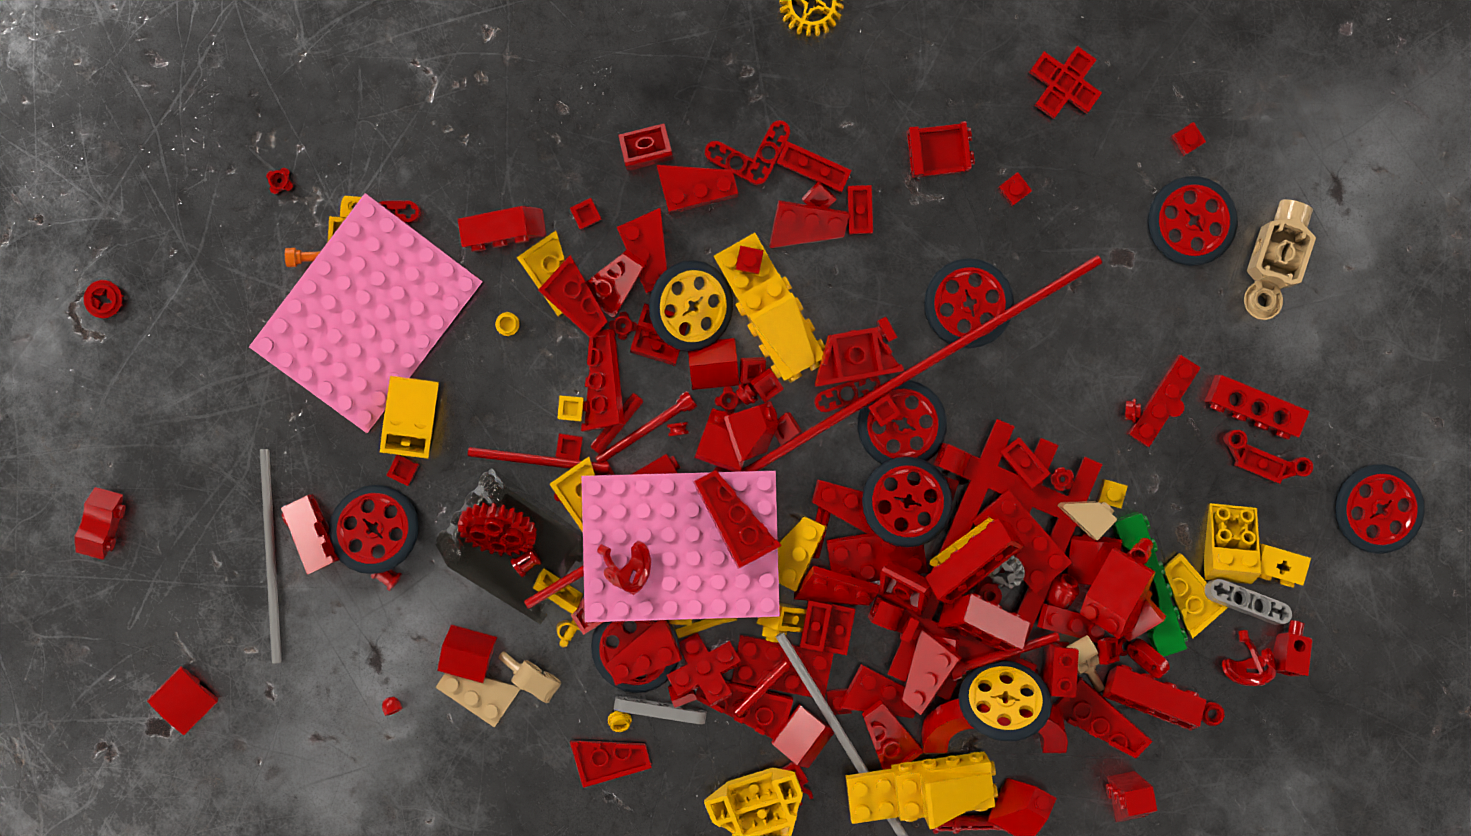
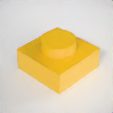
[557,395,584,421]
[1097,479,1128,509]
[761,626,787,642]

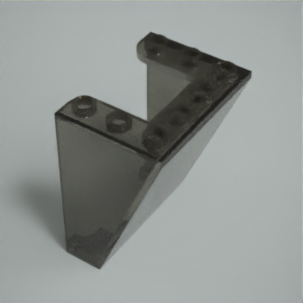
[436,468,583,625]

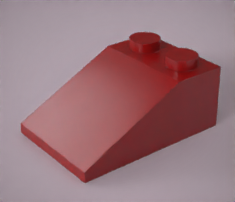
[1080,547,1155,639]

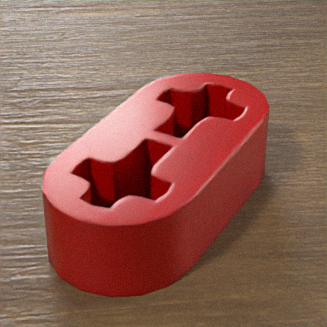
[379,201,421,224]
[1127,638,1170,678]

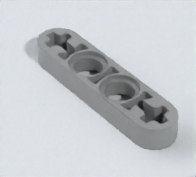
[1205,579,1292,625]
[614,696,707,724]

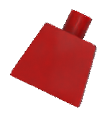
[1273,620,1312,677]

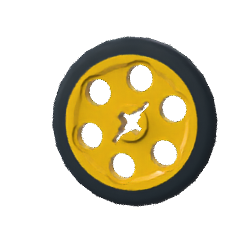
[649,260,733,351]
[959,661,1052,742]

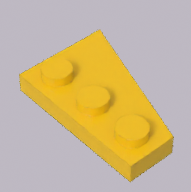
[778,516,827,592]

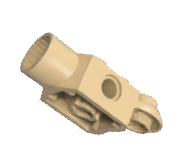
[1244,199,1316,320]

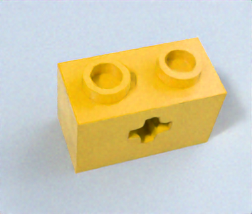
[1258,543,1311,588]

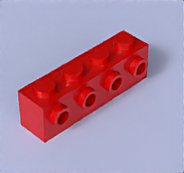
[926,518,1024,605]
[1102,665,1207,731]

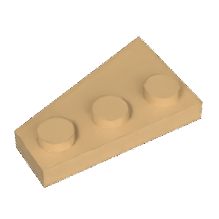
[435,673,520,727]

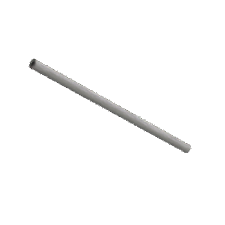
[260,449,282,663]

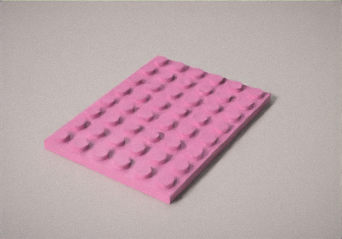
[249,193,483,433]
[581,471,780,622]

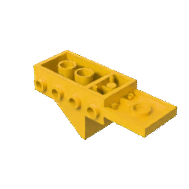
[713,233,825,383]
[845,751,998,829]

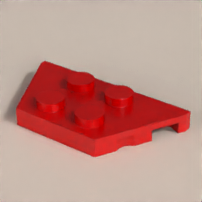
[815,327,904,387]

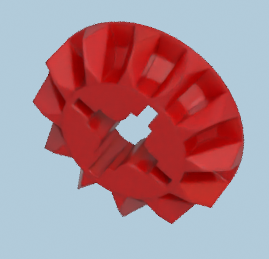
[84,280,123,318]

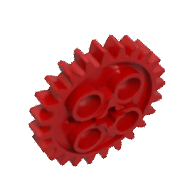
[458,503,537,556]

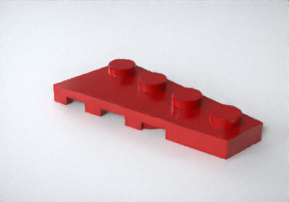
[581,329,625,432]
[696,680,793,739]

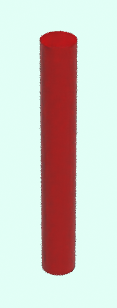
[733,660,791,717]

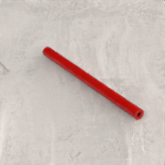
[468,447,610,473]

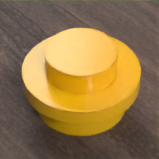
[495,312,520,336]
[608,711,632,732]

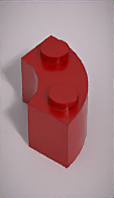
[74,487,126,560]

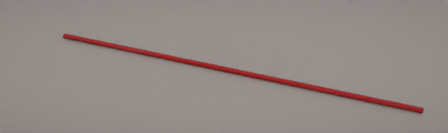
[524,255,1102,609]

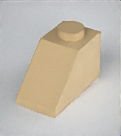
[1057,501,1117,541]

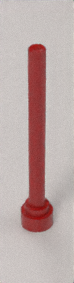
[595,391,698,463]
[950,632,1060,681]

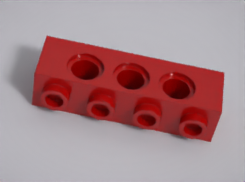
[1204,375,1310,440]

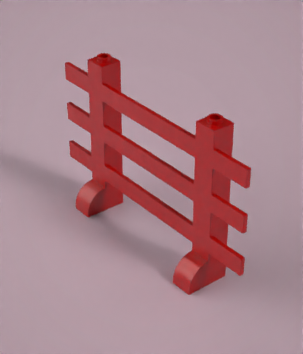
[868,419,1102,700]

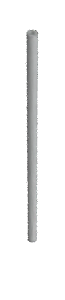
[776,632,908,836]

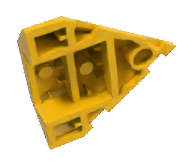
[704,768,803,836]

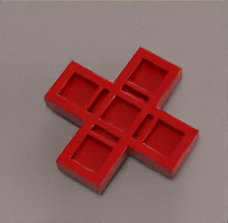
[1029,46,1102,119]
[667,633,741,707]

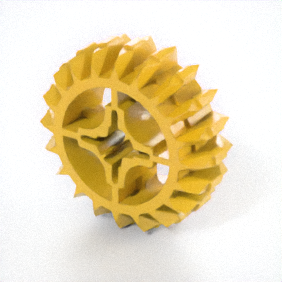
[779,0,844,37]

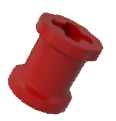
[510,548,542,577]
[370,569,403,591]

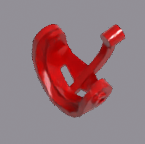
[597,541,651,595]
[1222,630,1276,686]

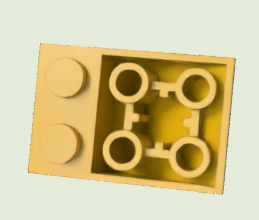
[380,376,439,458]
[1204,503,1261,584]

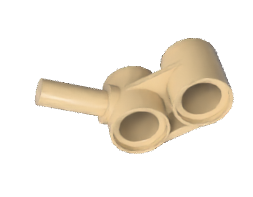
[1066,635,1105,692]
[498,651,562,703]

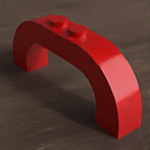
[921,697,1068,753]

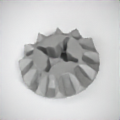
[987,555,1025,589]

